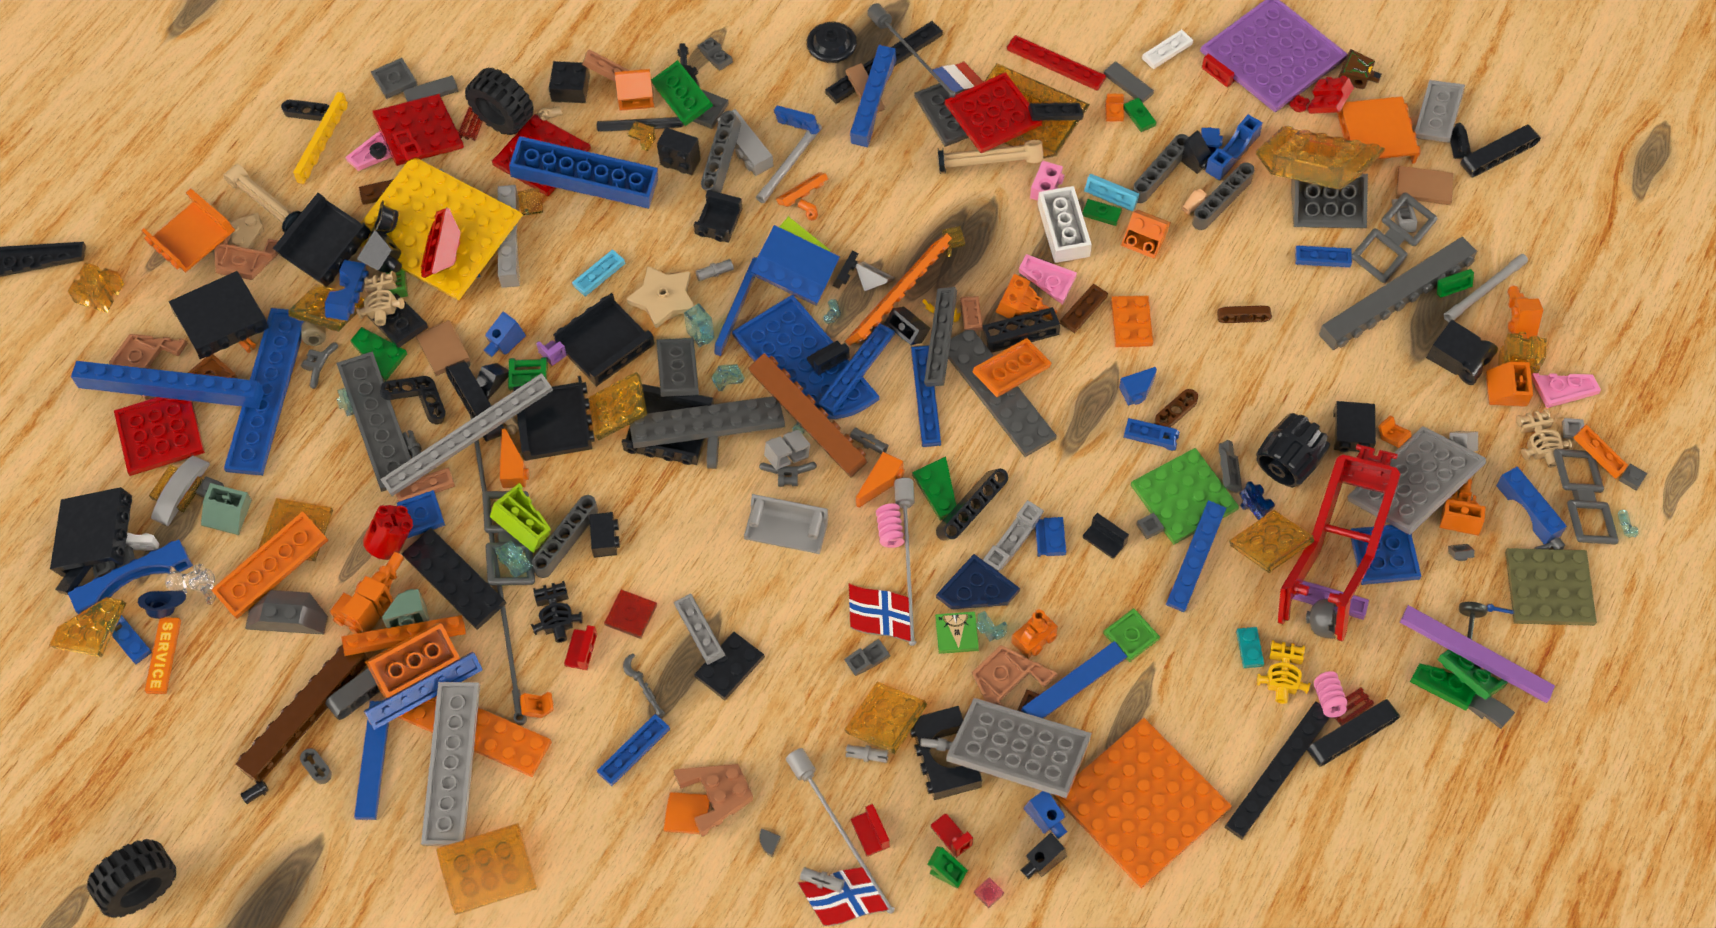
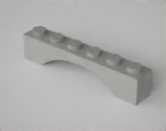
[498,185,520,288]

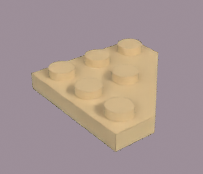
[212,213,264,275]

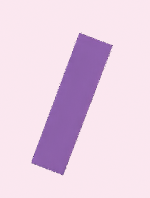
[1293,581,1369,620]

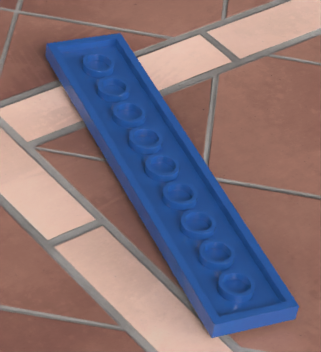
[224,308,308,476]

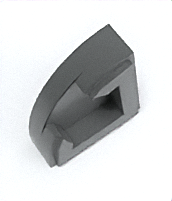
[760,828,781,857]

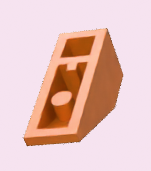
[500,429,529,488]
[856,452,905,508]

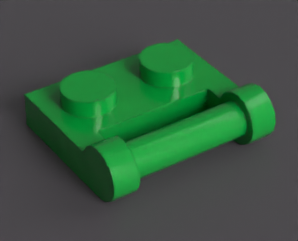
[508,357,548,391]

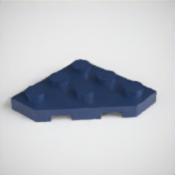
[936,554,1020,610]

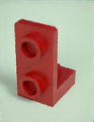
[931,814,973,858]

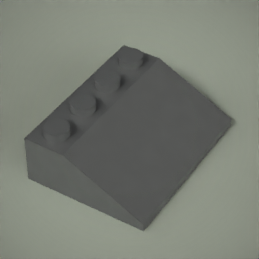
[1291,173,1368,228]

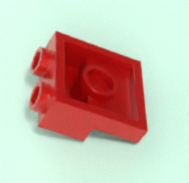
[1307,76,1354,114]

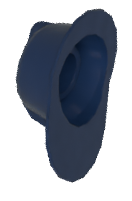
[138,590,186,619]

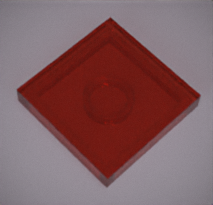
[604,589,657,639]

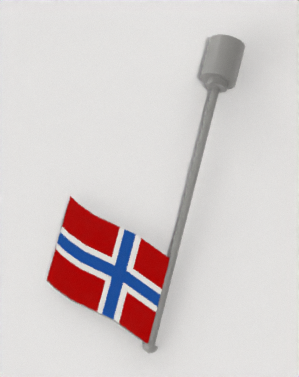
[849,478,916,646]
[786,748,895,926]

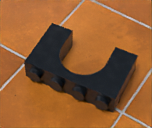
[908,706,982,800]

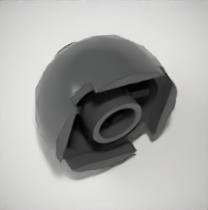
[1306,599,1337,639]

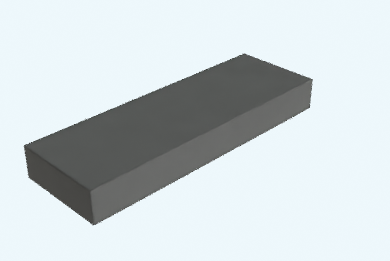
[1103,61,1154,103]
[403,75,459,102]

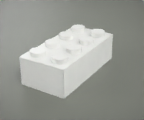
[1037,186,1092,263]

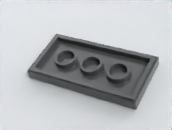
[914,83,969,147]
[656,338,699,397]

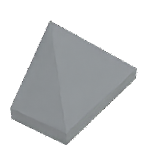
[856,262,895,291]

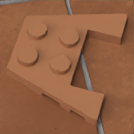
[214,234,278,280]
[108,334,188,400]
[972,645,1057,707]
[674,764,753,837]

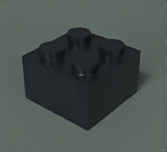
[549,61,590,103]
[657,128,701,175]

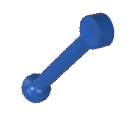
[1487,604,1513,614]

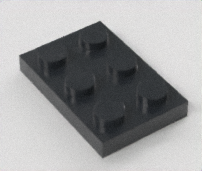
[367,293,428,348]
[694,632,765,701]

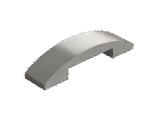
[151,456,210,526]
[983,500,1044,572]

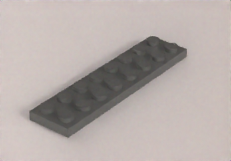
[948,329,1057,457]
[336,351,411,492]
[628,396,785,448]

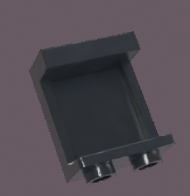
[694,190,743,243]
[1333,401,1376,452]

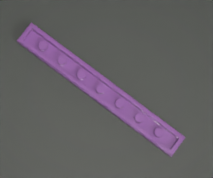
[1400,605,1555,703]

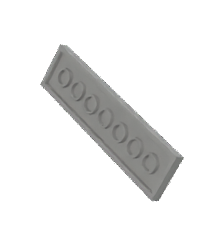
[421,682,480,847]

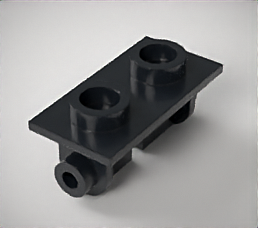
[1450,123,1471,159]

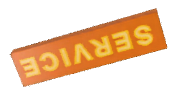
[145,617,181,694]

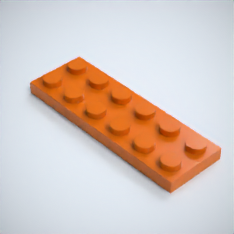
[211,511,329,619]

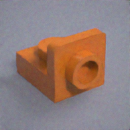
[1105,93,1124,121]

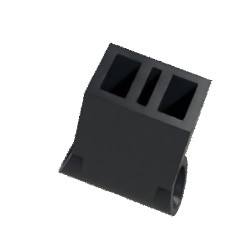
[1426,319,1498,385]

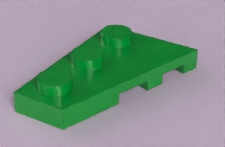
[350,327,407,381]
[912,456,956,521]
[1437,650,1508,700]
[1410,663,1475,711]

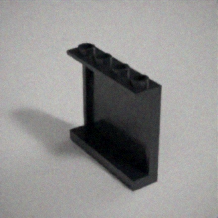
[273,193,372,288]
[168,271,269,360]
[553,293,655,387]
[513,376,595,461]
[621,384,714,465]
[50,487,132,577]

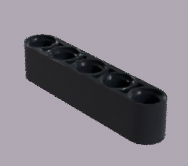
[1460,124,1541,177]
[445,360,504,442]
[936,468,1009,541]
[1307,699,1400,767]

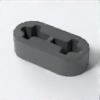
[707,436,719,469]
[300,748,332,784]

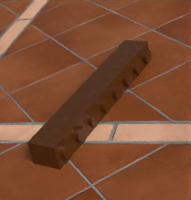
[236,645,368,782]

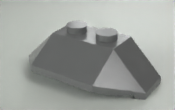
[245,590,328,635]

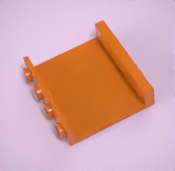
[1337,96,1421,170]
[141,189,235,273]

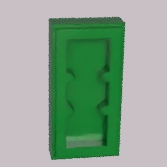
[1123,98,1157,132]
[1082,199,1122,226]
[1437,269,1474,298]

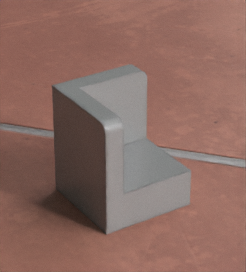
[1449,431,1478,451]

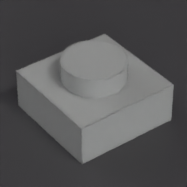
[1562,418,1584,439]

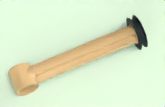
[937,140,1044,174]
[223,164,301,233]

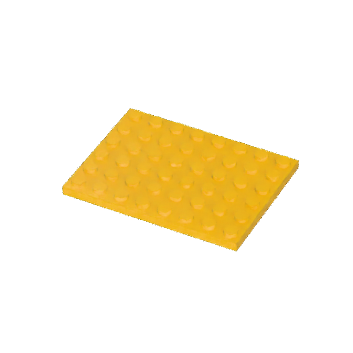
[360,158,523,301]

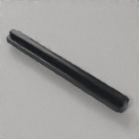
[596,117,683,132]

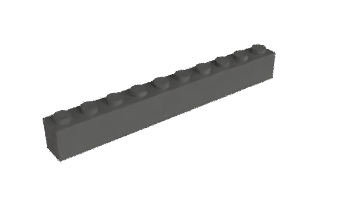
[1319,236,1477,350]

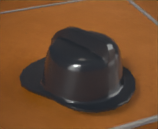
[369,200,399,238]

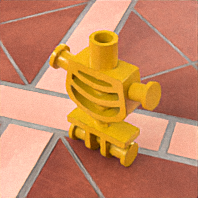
[1257,640,1311,704]

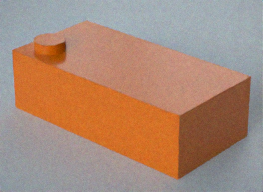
[365,623,460,698]

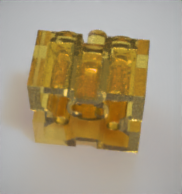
[68,262,124,313]
[1498,332,1547,375]

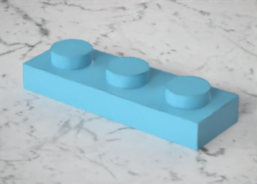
[1084,174,1139,211]
[572,249,625,297]

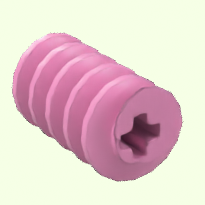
[876,503,904,548]
[1314,671,1348,718]

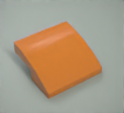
[664,792,710,834]

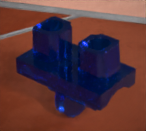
[1239,481,1275,521]

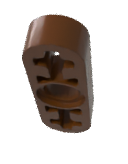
[1217,305,1272,323]
[1154,389,1198,428]

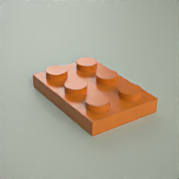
[1111,295,1153,347]

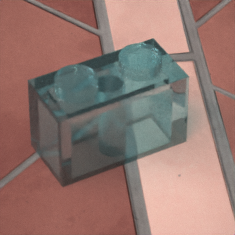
[684,303,715,347]

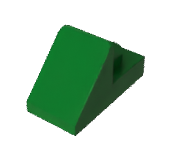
[927,846,968,888]

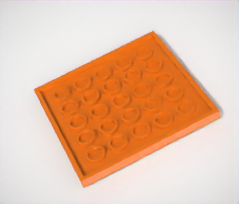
[1054,718,1232,889]

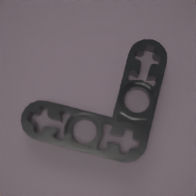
[380,376,446,424]

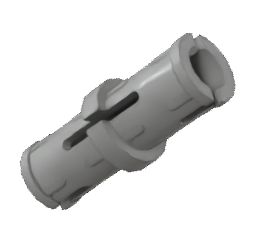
[696,259,734,281]
[846,744,889,763]
[800,867,845,893]

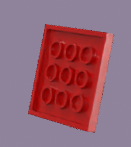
[945,72,1042,154]
[372,94,464,166]
[492,114,591,196]
[114,397,205,476]

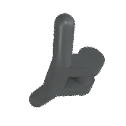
[301,342,338,389]
[759,462,817,487]

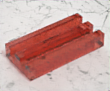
[458,107,483,141]
[1334,687,1374,726]

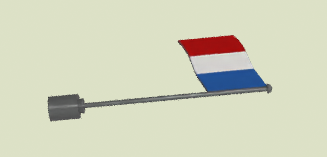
[867,3,983,97]

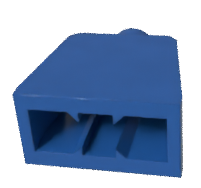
[484,311,526,357]
[1023,791,1067,839]

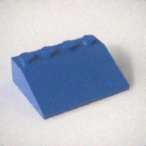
[750,225,840,306]

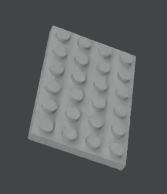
[1347,426,1486,535]
[946,698,1092,798]

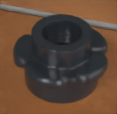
[369,142,387,159]

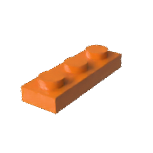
[776,172,828,207]
[1573,425,1629,479]

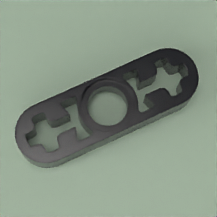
[281,100,329,121]

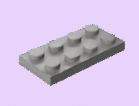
[1415,80,1465,143]

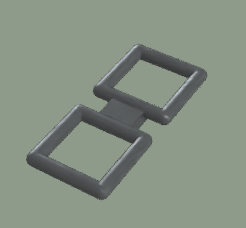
[1351,192,1438,283]
[1553,449,1619,545]
[482,491,535,586]

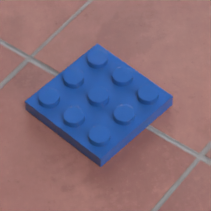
[1350,525,1421,585]

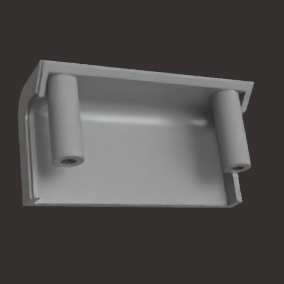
[744,494,828,554]

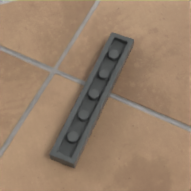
[924,287,957,387]

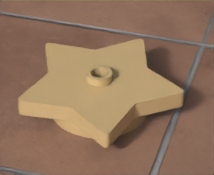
[627,267,696,328]

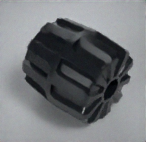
[1256,413,1330,488]

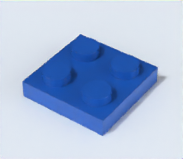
[397,490,445,538]

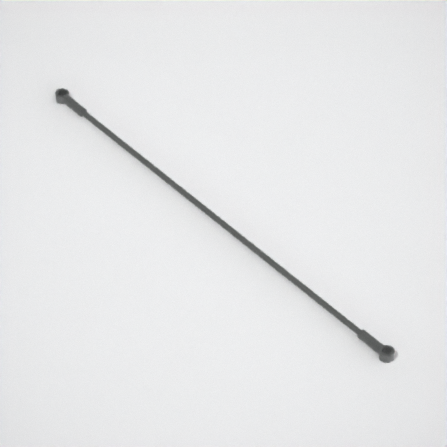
[467,361,527,725]

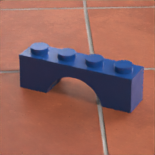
[1205,114,1263,180]
[325,260,369,321]
[1496,466,1567,545]

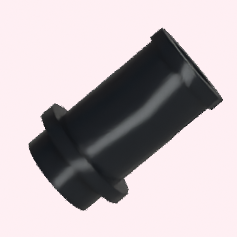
[240,780,269,804]

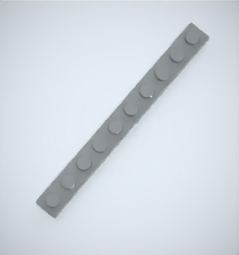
[380,373,553,496]

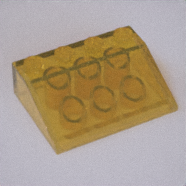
[436,823,537,915]

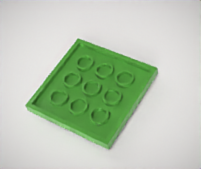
[1131,448,1239,545]

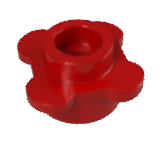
[1289,95,1310,112]

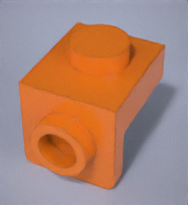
[1378,415,1412,448]
[520,692,554,718]

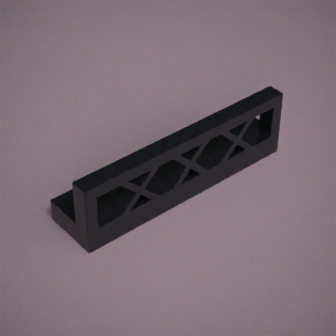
[982,307,1060,353]

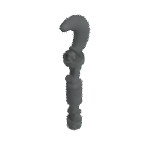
[623,654,665,718]

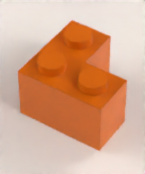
[330,593,380,634]

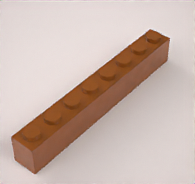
[748,353,868,478]

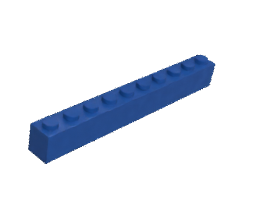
[71,361,264,408]

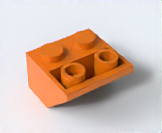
[615,69,654,111]
[1121,210,1171,259]
[1486,361,1533,406]

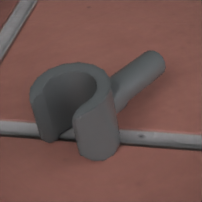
[1535,538,1565,550]

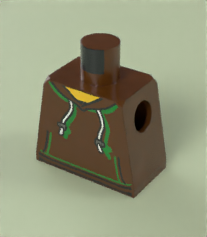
[1339,49,1382,89]

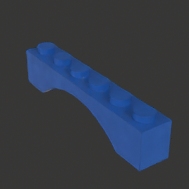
[850,45,896,147]
[68,539,193,620]

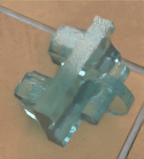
[494,540,532,577]

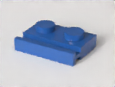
[1035,517,1066,557]

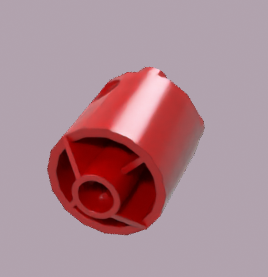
[363,505,413,560]

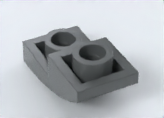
[697,37,733,71]

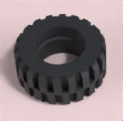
[465,68,534,135]
[87,839,176,918]

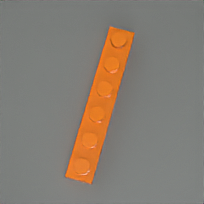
[341,615,466,656]

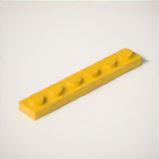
[293,91,348,184]

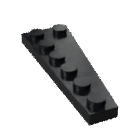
[0,242,86,277]

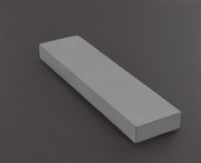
[673,594,725,665]

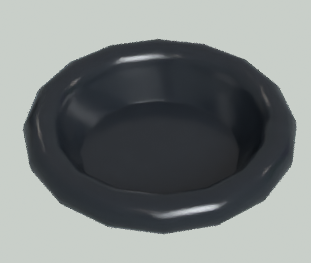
[806,22,857,63]

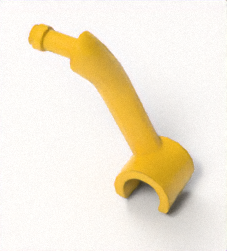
[922,299,961,322]

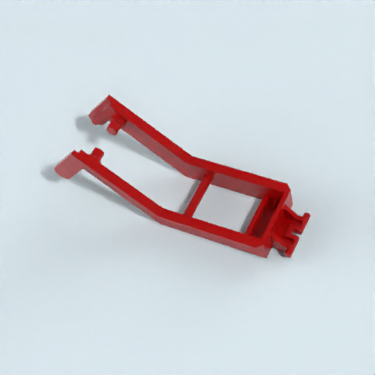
[1278,444,1401,642]

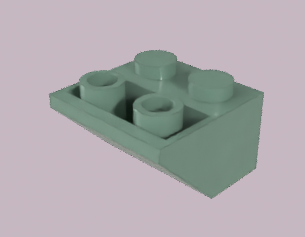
[201,483,252,535]

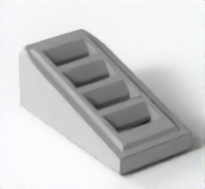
[1392,199,1418,233]

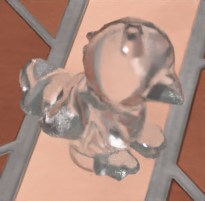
[165,564,216,605]

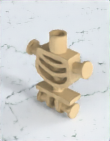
[356,271,405,326]
[1516,409,1572,468]

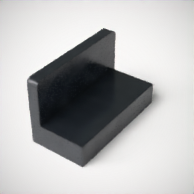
[807,341,850,375]
[1083,513,1129,559]

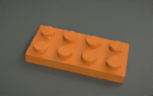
[972,338,1052,397]

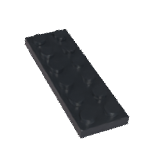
[402,528,507,630]

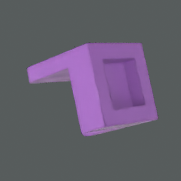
[536,340,567,366]

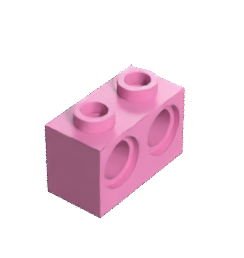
[1030,161,1065,201]

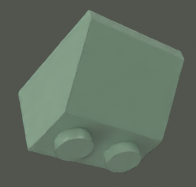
[382,589,429,628]

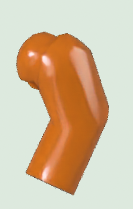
[798,199,818,221]

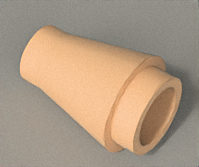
[1182,189,1208,215]

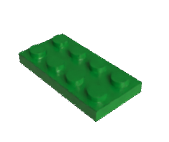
[651,60,713,126]

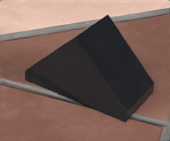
[477,363,509,400]

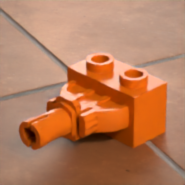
[996,274,1057,320]
[1507,286,1543,340]
[1439,479,1486,536]
[355,552,404,617]
[1011,609,1058,659]

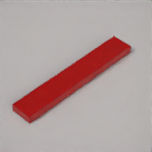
[1007,35,1106,91]

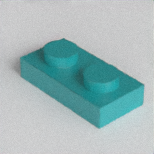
[1236,627,1264,669]

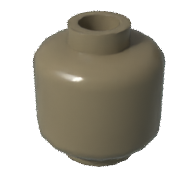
[301,319,326,346]

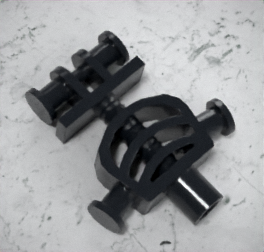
[531,581,583,643]

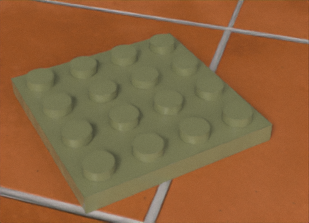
[1505,548,1597,626]

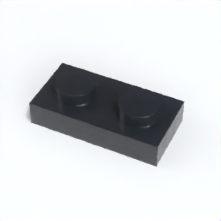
[832,250,858,289]

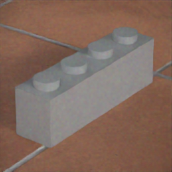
[717,109,773,176]

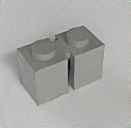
[764,430,810,470]

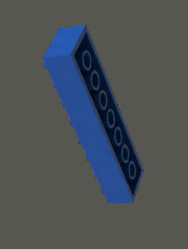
[509,136,658,209]

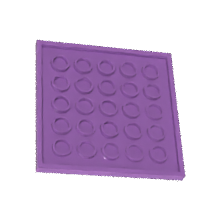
[1200,0,1348,113]

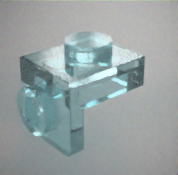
[712,364,745,391]
[336,388,354,416]
[976,611,1008,641]

